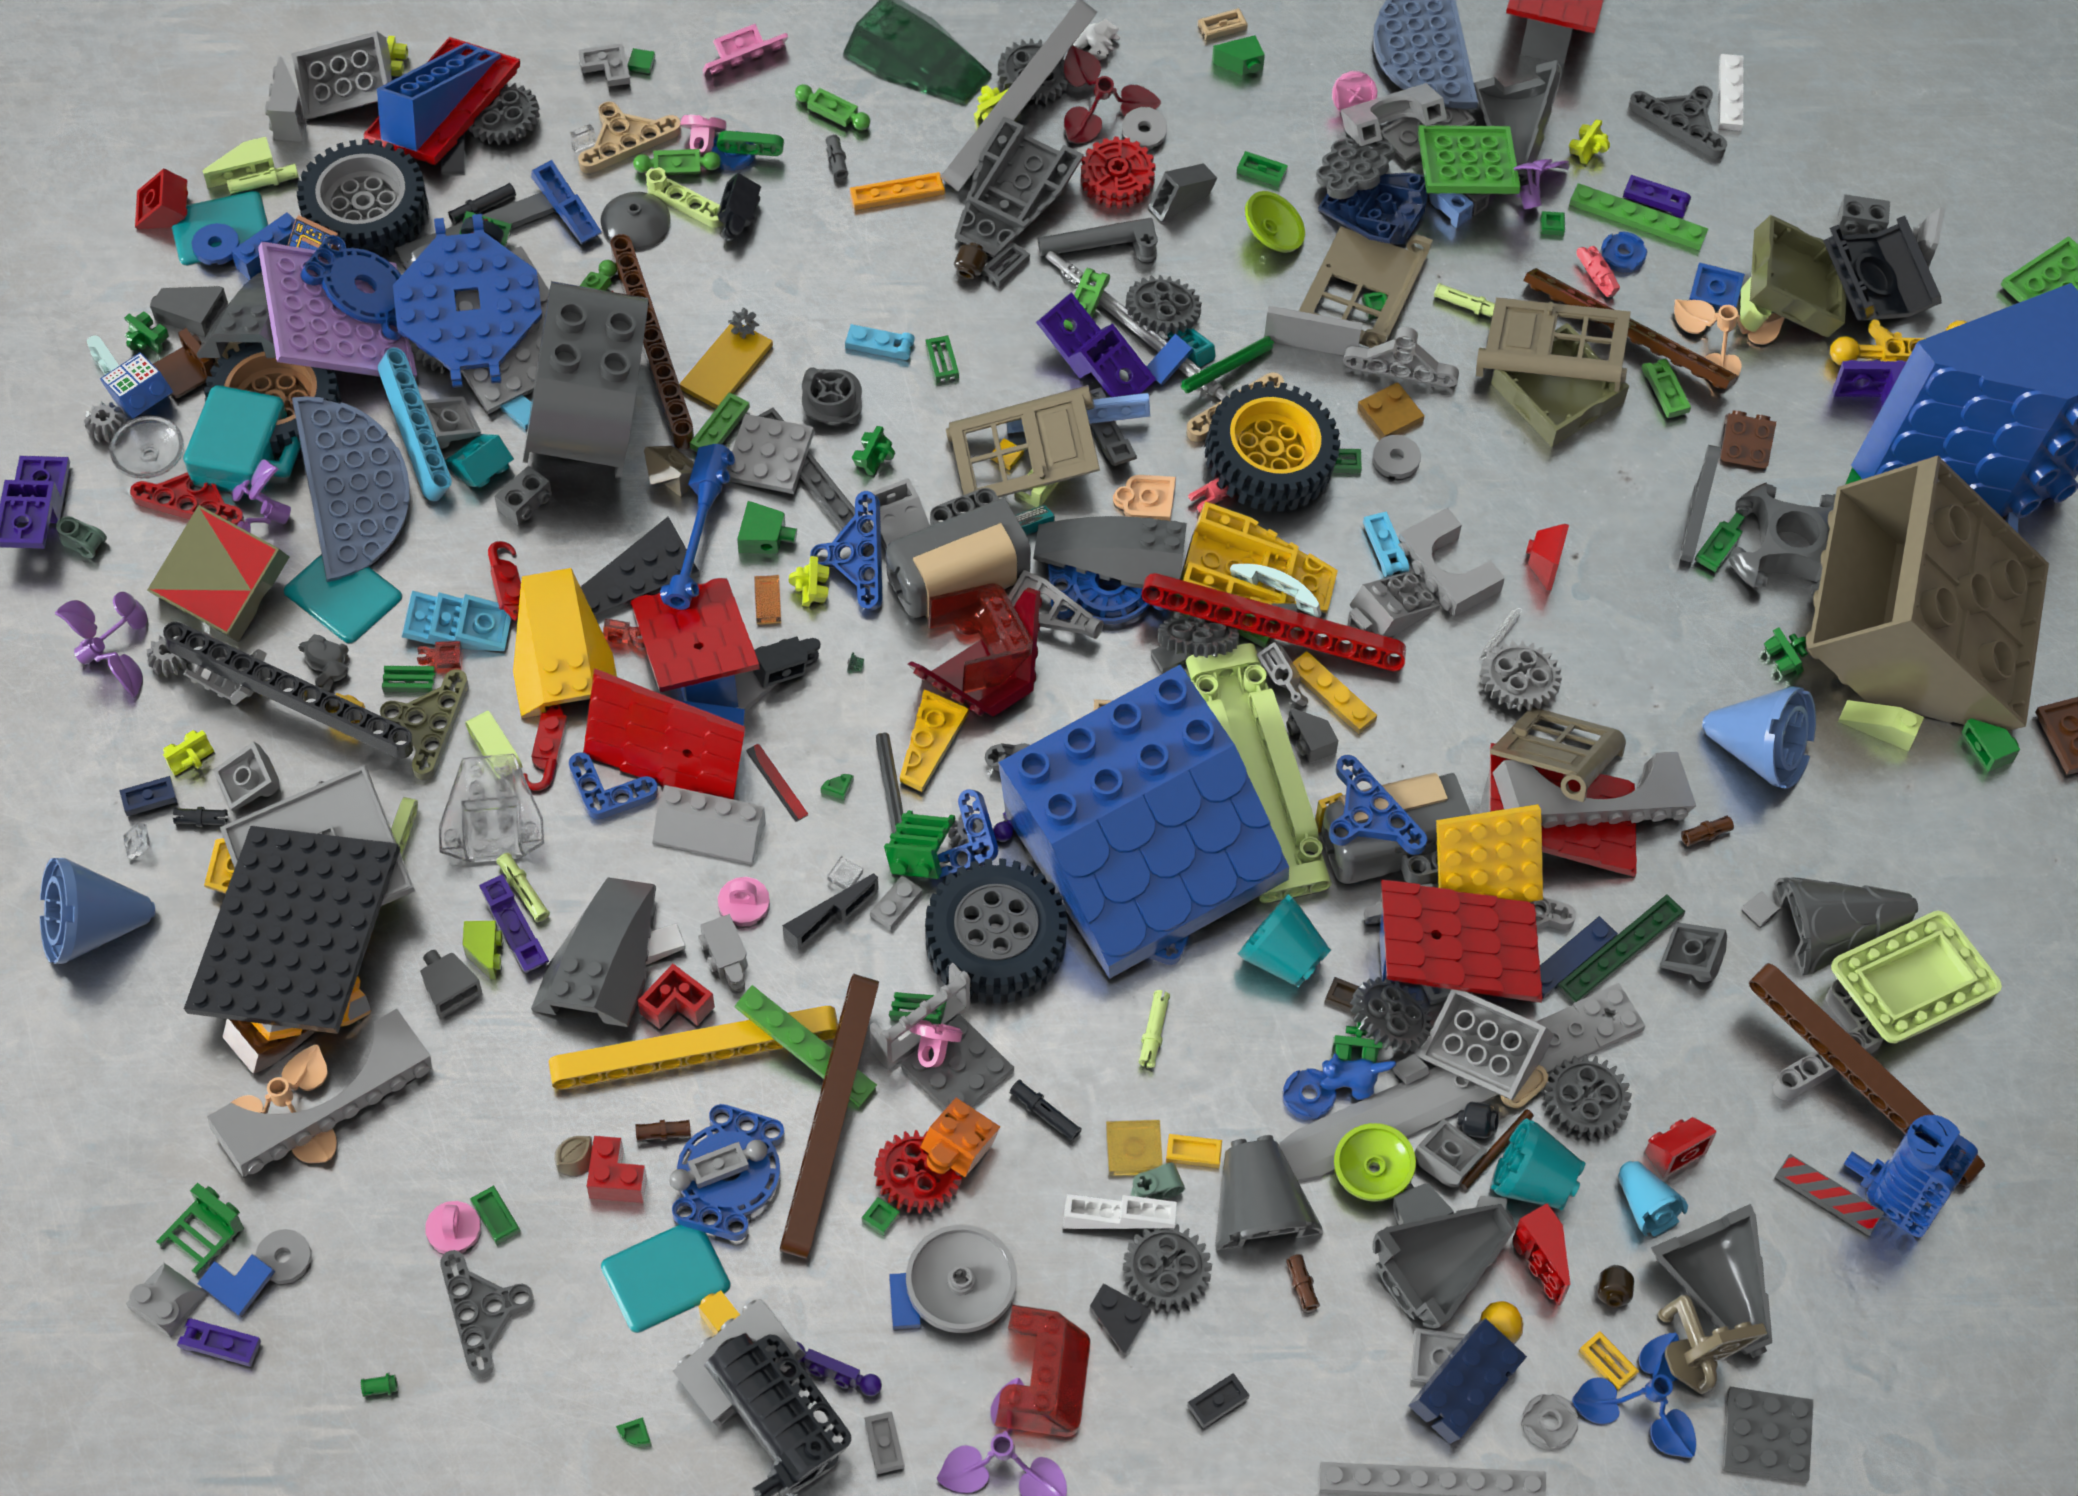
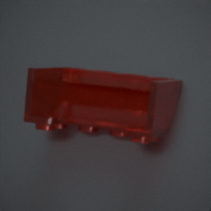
[995,1304,1090,1437]

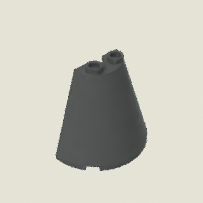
[1215,1135,1323,1250]

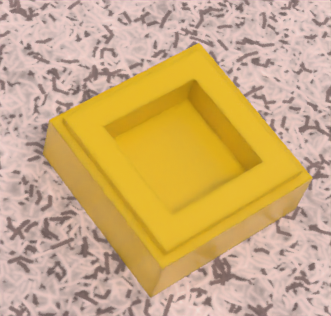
[991,438,1024,470]

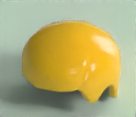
[1480,1301,1524,1343]

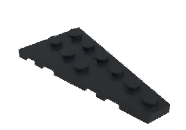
[581,516,700,620]

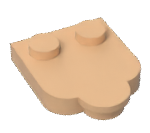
[1113,475,1176,521]

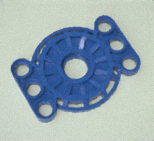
[300,235,402,341]
[1048,563,1166,624]
[672,1104,785,1241]

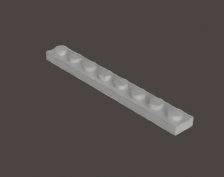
[1319,1462,1547,1496]

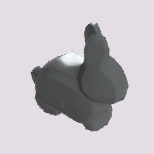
[298,634,349,692]

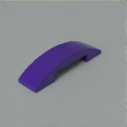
[479,874,549,973]

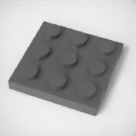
[901,1014,1014,1110]
[1723,1386,1814,1483]

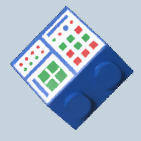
[100,352,173,419]

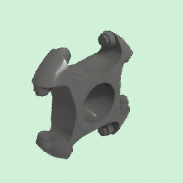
[1729,482,1836,595]

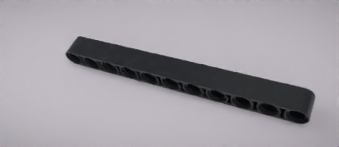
[163,622,413,759]

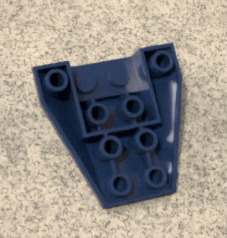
[1318,173,1428,244]

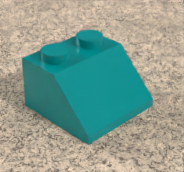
[445,434,514,488]

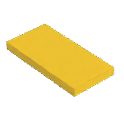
[679,324,773,409]

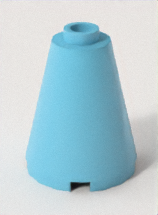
[1618,1161,1688,1237]

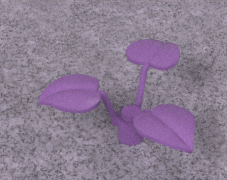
[1513,159,1570,209]
[231,460,291,532]
[55,592,147,698]
[937,1378,1067,1496]

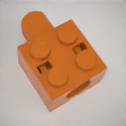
[920,1097,1000,1177]

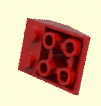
[1513,1203,1570,1306]

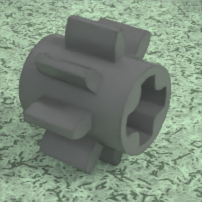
[728,307,759,339]

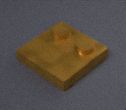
[1358,382,1425,438]

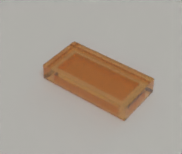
[754,575,781,623]

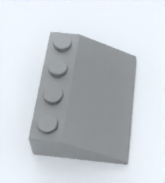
[292,31,391,121]
[1419,989,1554,1100]

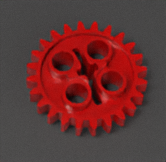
[874,1130,962,1214]

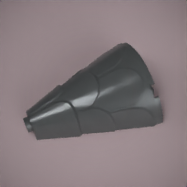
[1474,60,1561,180]
[1774,877,1918,975]
[1373,1204,1517,1328]
[1651,1204,1773,1358]

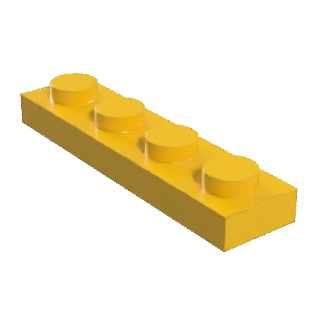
[1293,651,1377,734]

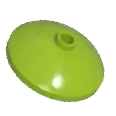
[1245,191,1305,252]
[1334,1123,1416,1201]

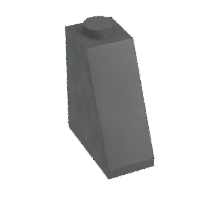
[1148,163,1217,222]
[150,286,228,337]

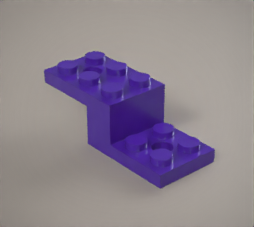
[1036,292,1156,397]
[1832,360,1907,406]
[0,456,70,549]

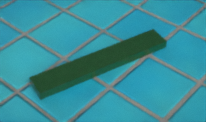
[1556,894,1686,1004]

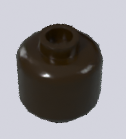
[954,242,988,279]
[1597,1265,1634,1308]

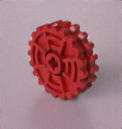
[1080,137,1156,209]

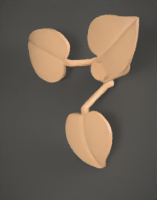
[1674,299,1784,382]
[229,1044,337,1163]

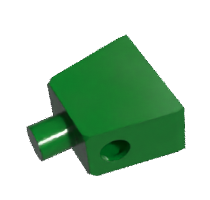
[737,501,797,554]

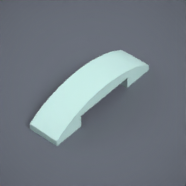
[1230,564,1321,618]

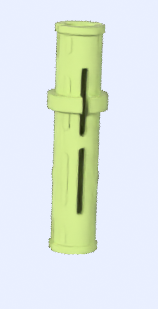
[227,164,299,195]
[1434,283,1495,317]
[496,853,550,922]
[1138,990,1170,1068]

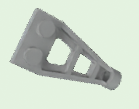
[1000,570,1104,639]

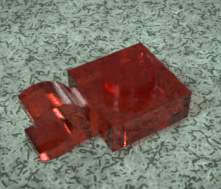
[603,618,644,648]

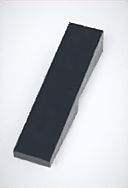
[782,873,879,950]

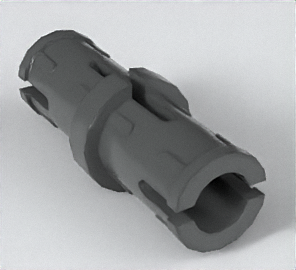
[825,134,848,180]

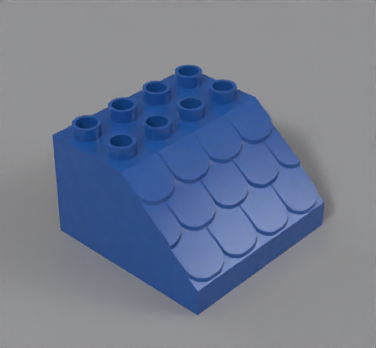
[1851,283,2078,518]
[998,665,1289,979]

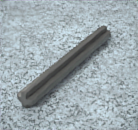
[876,732,903,833]

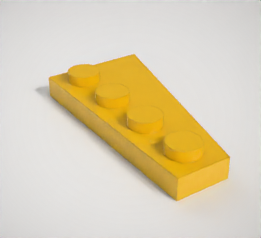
[900,689,969,792]

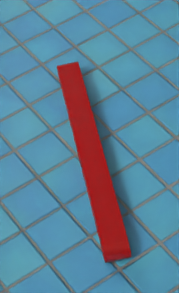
[1142,573,1406,671]

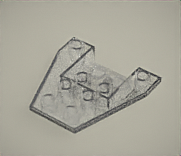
[439,753,545,863]

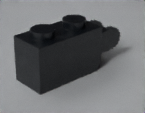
[717,173,762,241]
[753,636,821,688]

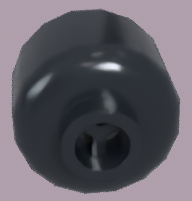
[1458,1102,1499,1138]

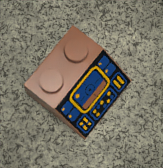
[288,215,339,251]

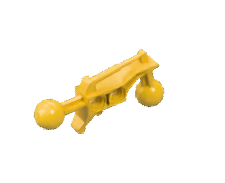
[1830,319,1967,365]

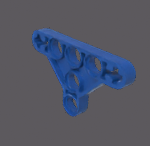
[810,491,883,611]
[1329,755,1427,855]

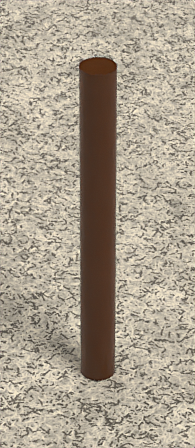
[1460,1109,1534,1190]

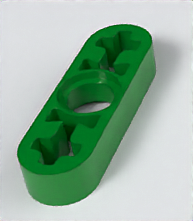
[717,131,784,156]

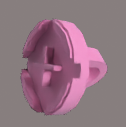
[1332,71,1378,112]
[680,115,726,156]
[718,877,770,927]
[909,1020,963,1068]
[425,1201,481,1254]

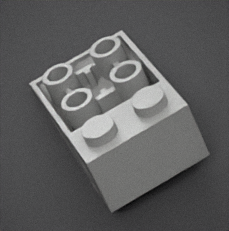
[265,57,306,142]
[864,478,930,551]
[1350,571,1441,637]

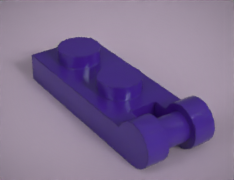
[1623,175,1691,218]
[177,1318,261,1367]

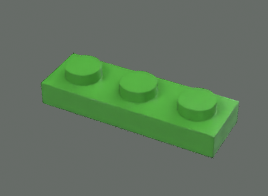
[690,392,750,452]

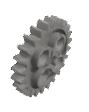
[1480,640,1562,711]

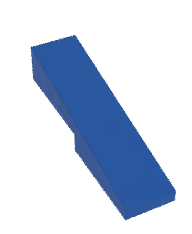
[531,160,602,245]

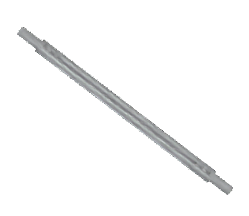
[1046,251,1230,401]

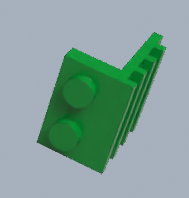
[884,810,956,879]
[156,1182,244,1275]

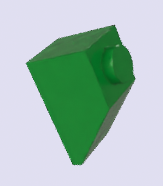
[1212,35,1265,75]
[1961,719,2020,772]

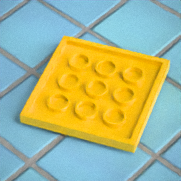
[1436,804,1543,902]

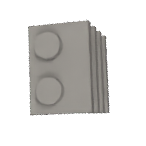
[183,631,267,705]

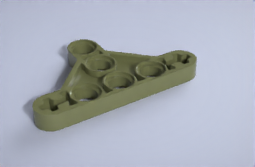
[380,669,468,780]

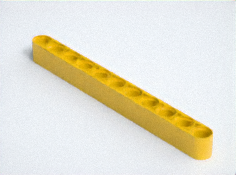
[548,1006,838,1089]

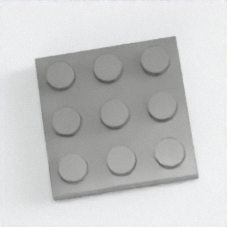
[727,414,815,494]

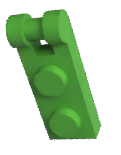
[1064,268,1110,330]
[1642,358,1691,418]

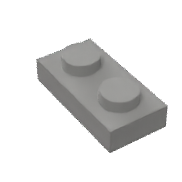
[870,875,923,931]
[864,1411,904,1474]

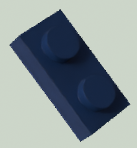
[119,776,178,816]

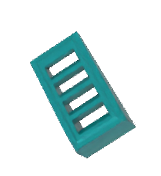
[1167,328,1216,367]

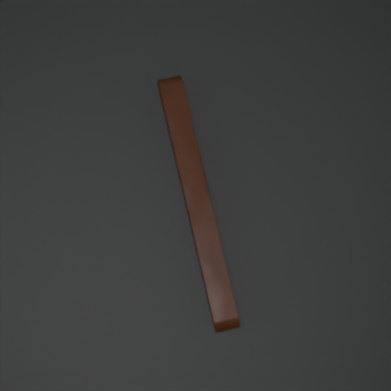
[610,234,694,450]
[1749,963,1985,1186]
[780,973,879,1259]

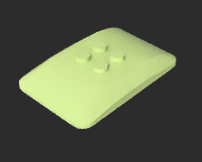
[1831,911,2002,1043]

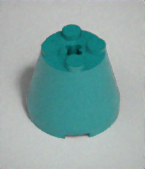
[1237,894,1331,987]
[1491,1118,1586,1210]

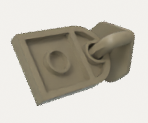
[1658,1295,1767,1394]

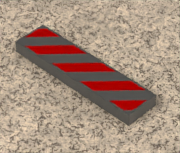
[1775,1154,1884,1236]

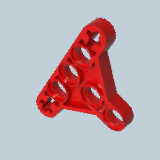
[130,472,245,525]

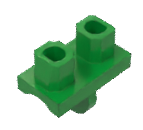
[124,311,169,354]
[852,426,895,475]
[1764,627,1808,676]
[1333,1022,1383,1063]

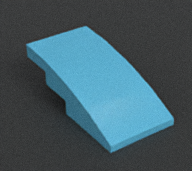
[401,590,511,651]

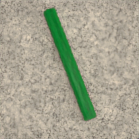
[1181,336,1274,394]

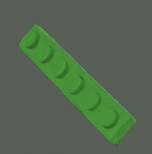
[1569,183,1709,251]
[734,985,877,1107]

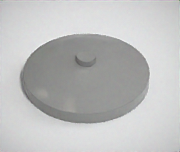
[906,1225,1017,1333]

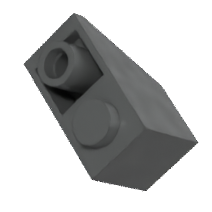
[1286,709,1339,763]

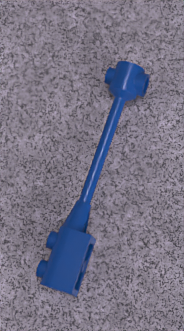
[660,444,735,610]

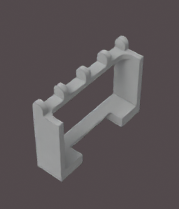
[870,963,970,1070]

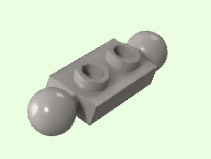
[669,1140,767,1191]

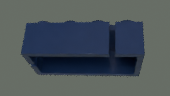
[1408,1318,1527,1444]

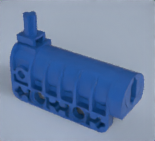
[1844,1115,1978,1237]

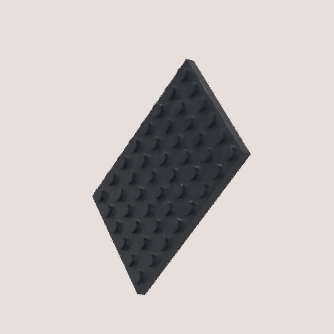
[184,826,400,1034]

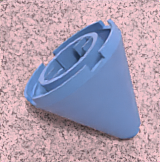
[1702,686,1816,788]
[40,858,155,964]

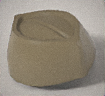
[554,1136,593,1176]

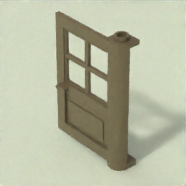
[1299,226,1433,348]
[1476,297,1631,392]
[946,385,1100,498]
[1490,707,1626,802]

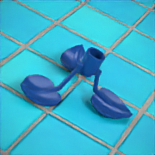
[1572,1333,1696,1458]

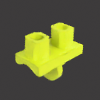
[387,35,409,76]
[974,85,1009,120]
[1569,119,1610,165]
[789,556,829,607]
[163,730,215,776]

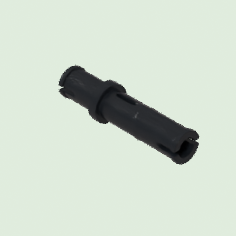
[448,183,516,225]
[1009,1079,1082,1142]

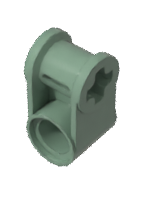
[56,516,107,558]
[1131,1163,1185,1200]

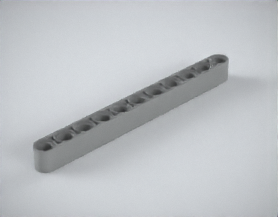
[940,0,1097,192]

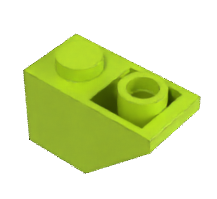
[462,921,503,979]

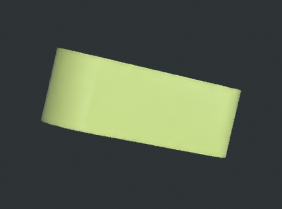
[1740,277,1772,332]
[465,710,523,780]

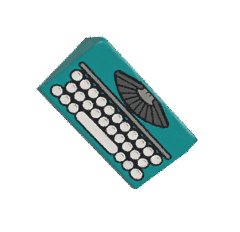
[1015,505,1055,535]

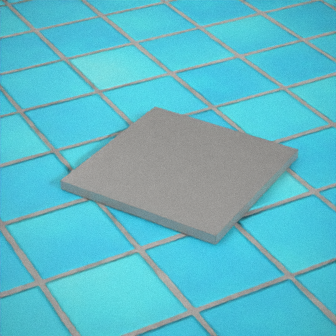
[220,765,415,906]

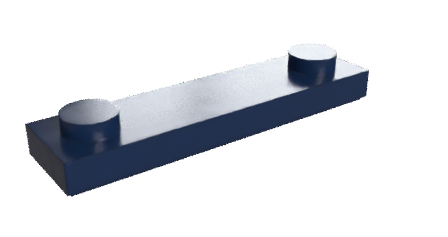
[1540,916,1618,999]

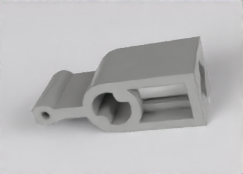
[1256,642,1308,707]

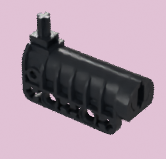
[705,1333,852,1496]

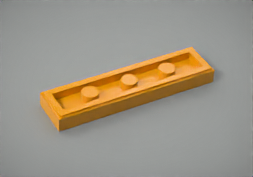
[850,172,945,210]

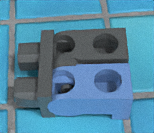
[1427,193,1490,229]

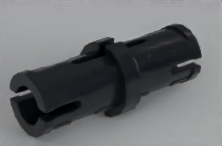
[173,807,228,827]

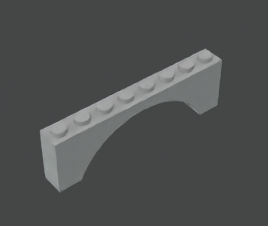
[1493,752,1696,828]
[207,1009,432,1177]

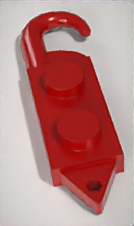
[488,541,521,621]
[522,704,568,791]

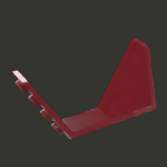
[907,587,1042,717]

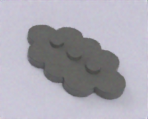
[1316,133,1395,199]

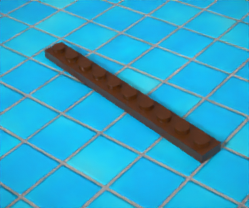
[1523,268,1738,389]

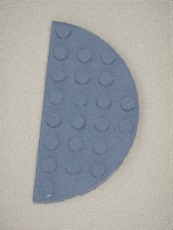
[1373,0,1478,109]
[292,397,410,582]

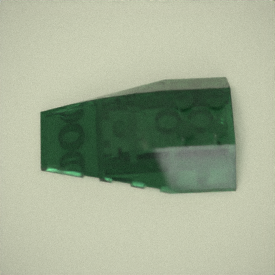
[843,0,992,104]

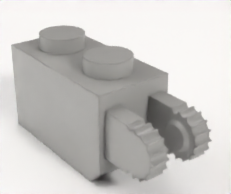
[698,914,748,992]

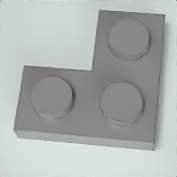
[578,43,631,87]

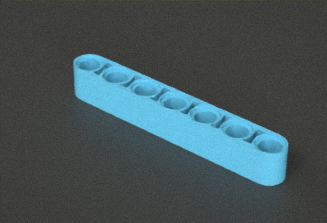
[378,347,452,501]

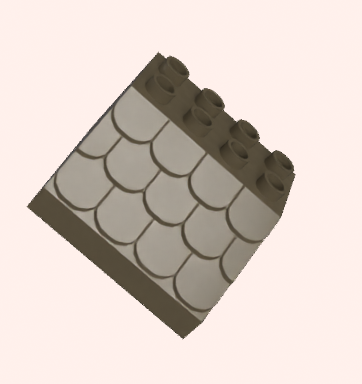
[1806,456,2049,731]

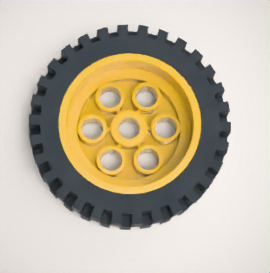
[1204,381,1340,512]

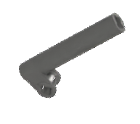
[1038,218,1158,262]

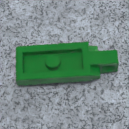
[1695,512,1745,572]

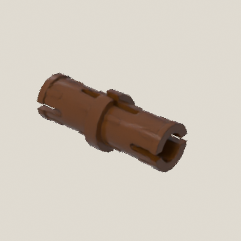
[1681,815,1734,847]
[635,1120,691,1141]
[1286,1254,1320,1312]

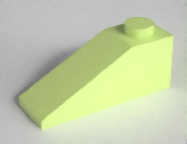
[202,137,275,188]
[1838,700,1924,752]

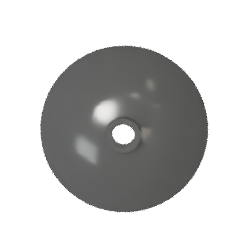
[601,192,671,250]

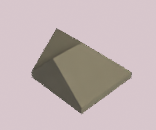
[644,446,694,497]

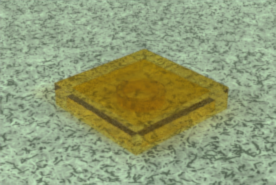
[1106,1120,1163,1175]

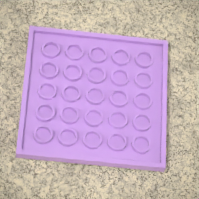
[258,242,417,378]

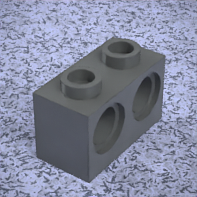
[1838,194,1890,234]
[494,465,552,525]

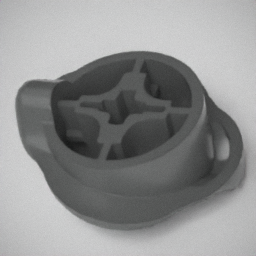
[802,367,862,424]

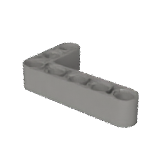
[1773,979,1884,1101]

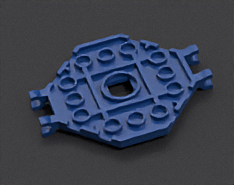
[393,214,542,388]

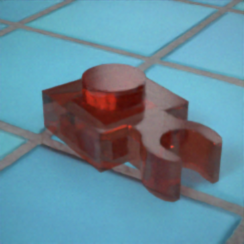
[417,641,461,669]

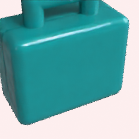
[172,191,268,265]
[183,385,301,496]
[284,554,402,643]
[601,1225,731,1333]

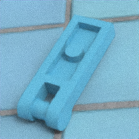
[845,324,915,360]
[1363,511,1409,577]

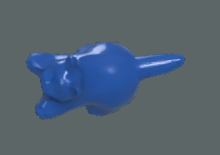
[1321,1053,1396,1099]

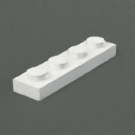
[1719,54,1743,131]

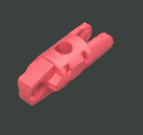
[1576,246,1620,298]
[1188,477,1229,512]

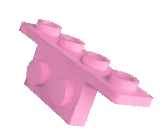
[703,24,788,75]

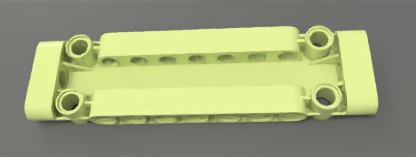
[1186,643,1332,903]

